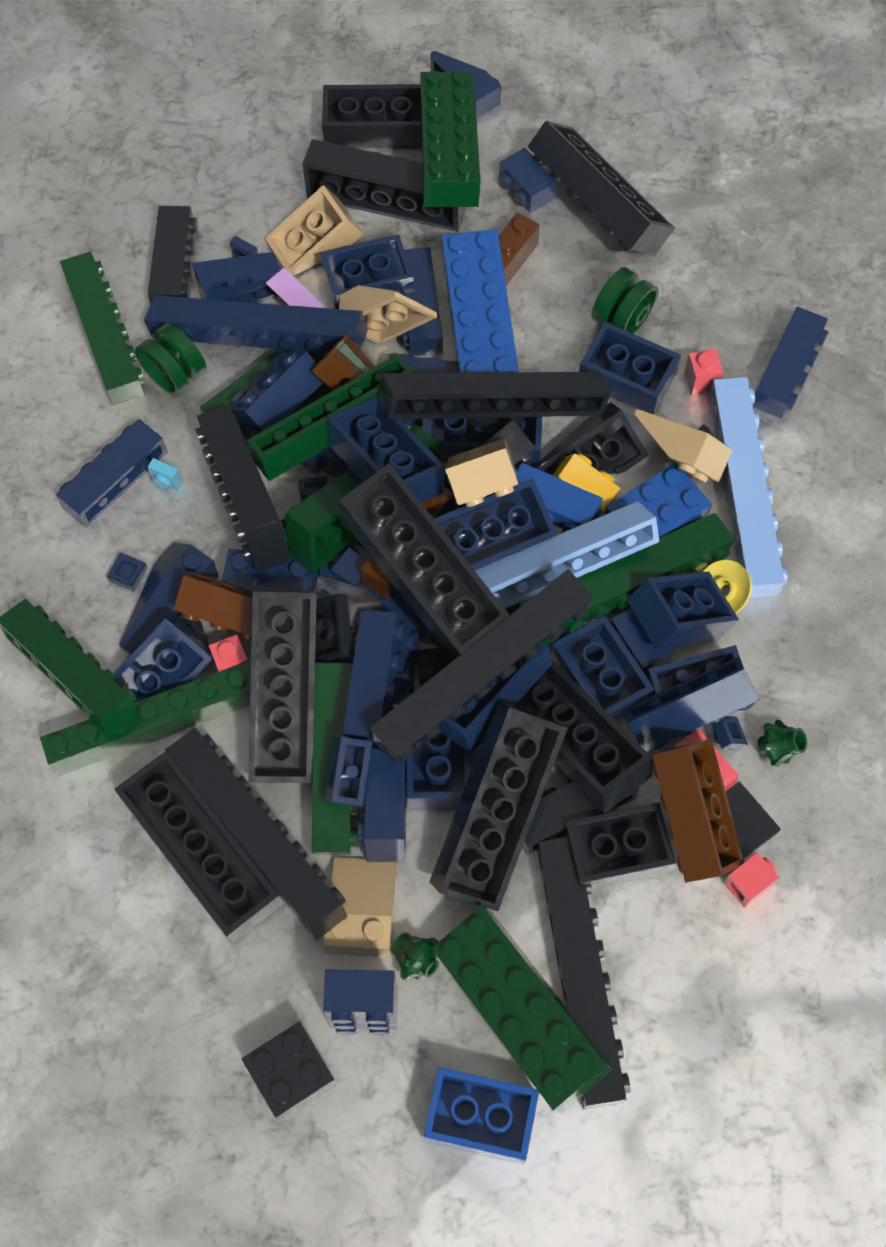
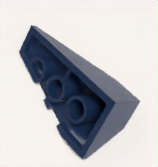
[119,542,219,654]
[113,610,213,703]

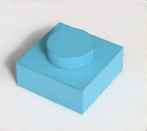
[148,458,183,491]

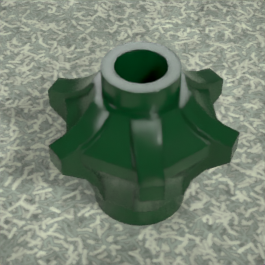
[758,720,807,767]
[391,932,439,982]

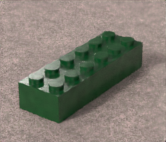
[419,71,481,207]
[285,425,440,573]
[432,905,614,1113]

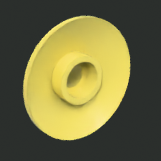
[703,560,752,614]

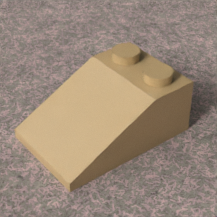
[264,185,364,276]
[339,285,437,345]
[634,409,733,483]
[323,857,398,957]

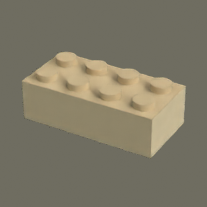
[445,438,518,507]

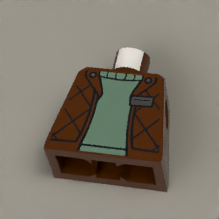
[312,334,375,390]

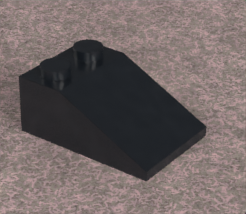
[565,802,676,885]

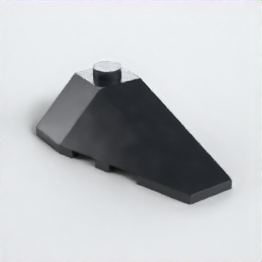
[533,402,649,475]

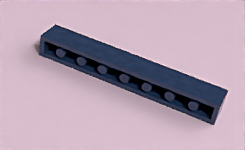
[144,295,368,353]

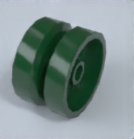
[591,267,659,334]
[135,323,207,396]

